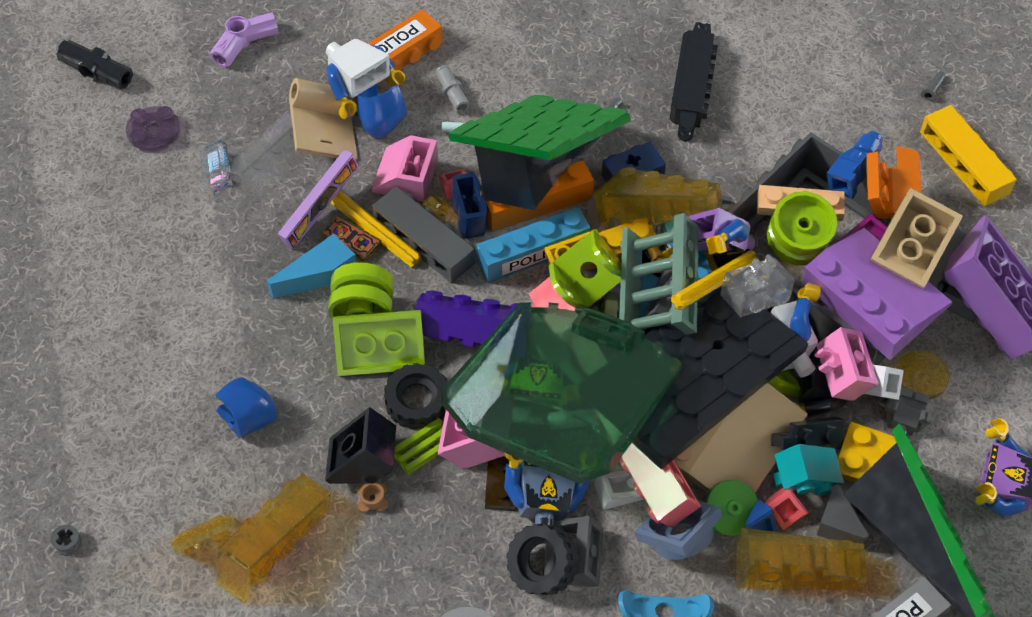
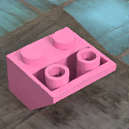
[372,135,438,202]

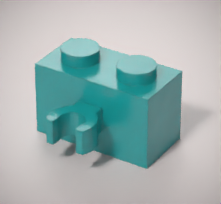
[773,444,844,496]

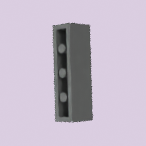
[372,186,475,283]

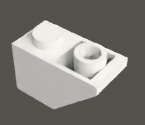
[864,365,904,400]

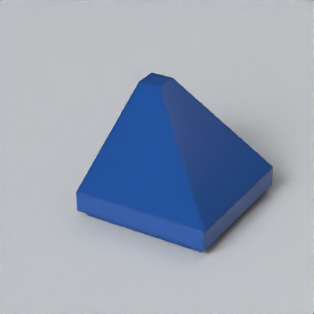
[746,500,778,548]

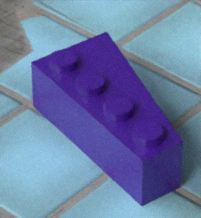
[416,290,535,359]

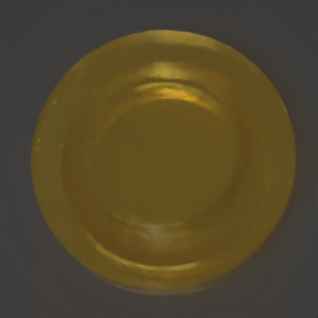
[423,194,450,219]

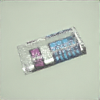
[199,140,232,196]

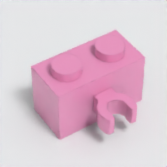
[815,327,878,401]

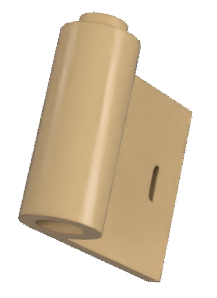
[289,78,358,160]

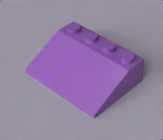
[944,215,1032,360]
[802,228,952,360]

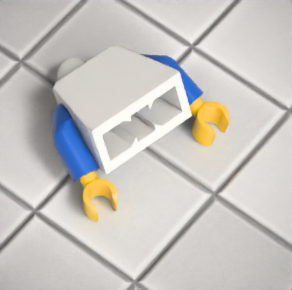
[326,39,405,119]
[770,283,821,377]

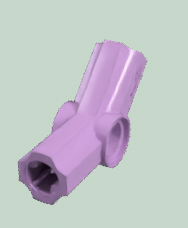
[209,12,279,68]

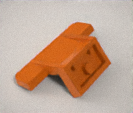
[867,146,922,219]

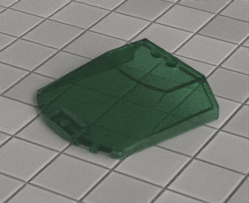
[441,302,682,484]

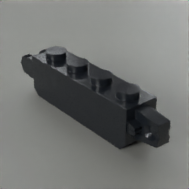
[669,22,718,142]

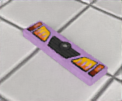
[278,150,359,249]

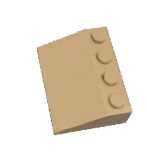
[674,383,807,493]

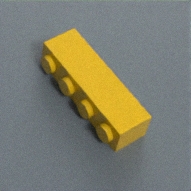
[920,105,1017,207]

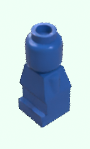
[827,131,883,199]

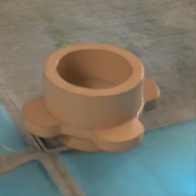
[357,482,388,513]

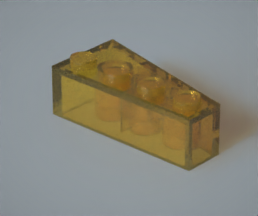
[216,473,331,605]

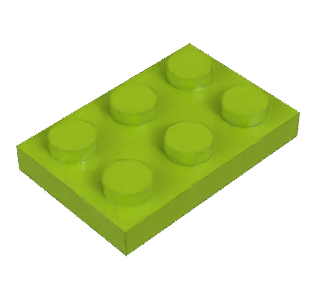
[332,310,425,376]

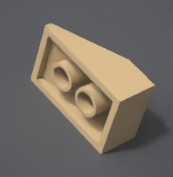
[870,188,963,289]

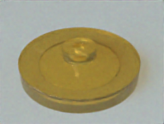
[896,351,950,399]

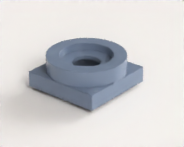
[634,501,723,560]

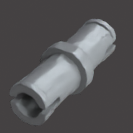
[435,65,470,114]

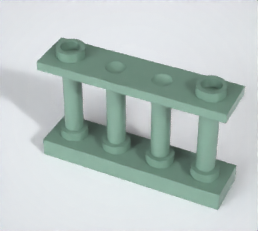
[617,213,699,344]

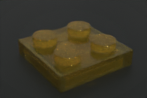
[168,512,235,556]

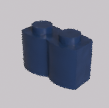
[451,172,487,239]

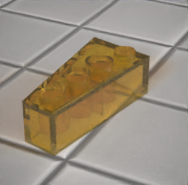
[594,167,723,225]
[734,528,867,591]

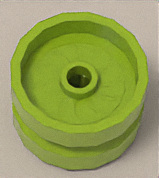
[767,191,838,266]
[328,262,394,319]

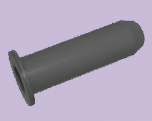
[921,71,946,102]

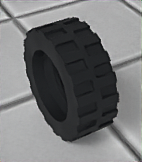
[384,363,450,430]
[506,524,579,595]

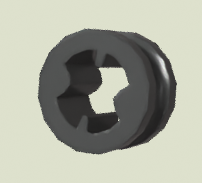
[50,525,81,556]

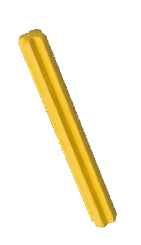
[331,190,421,268]
[671,250,759,310]

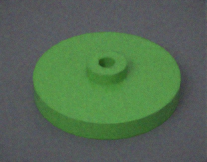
[705,480,758,536]

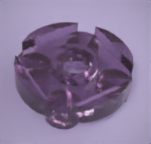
[126,106,181,153]

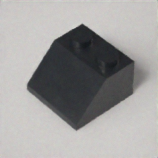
[325,407,396,484]

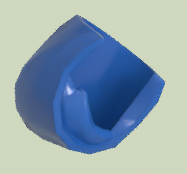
[357,84,407,139]
[215,377,277,438]

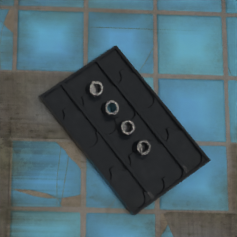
[579,280,809,470]

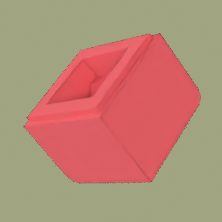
[764,488,808,531]

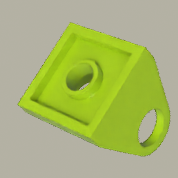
[549,229,621,310]

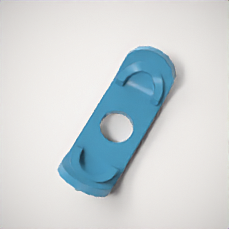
[618,590,714,617]

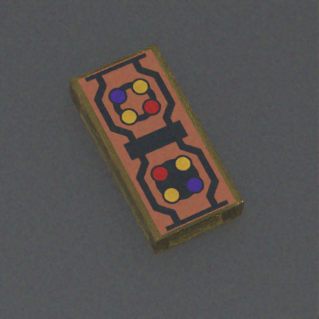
[321,215,382,263]

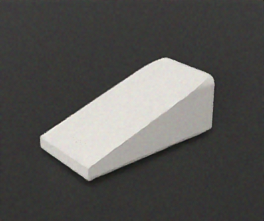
[594,471,643,510]

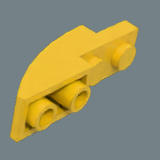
[544,215,656,271]

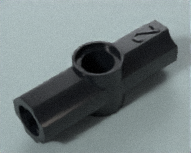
[56,40,133,89]

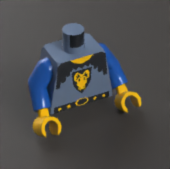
[504,445,600,525]

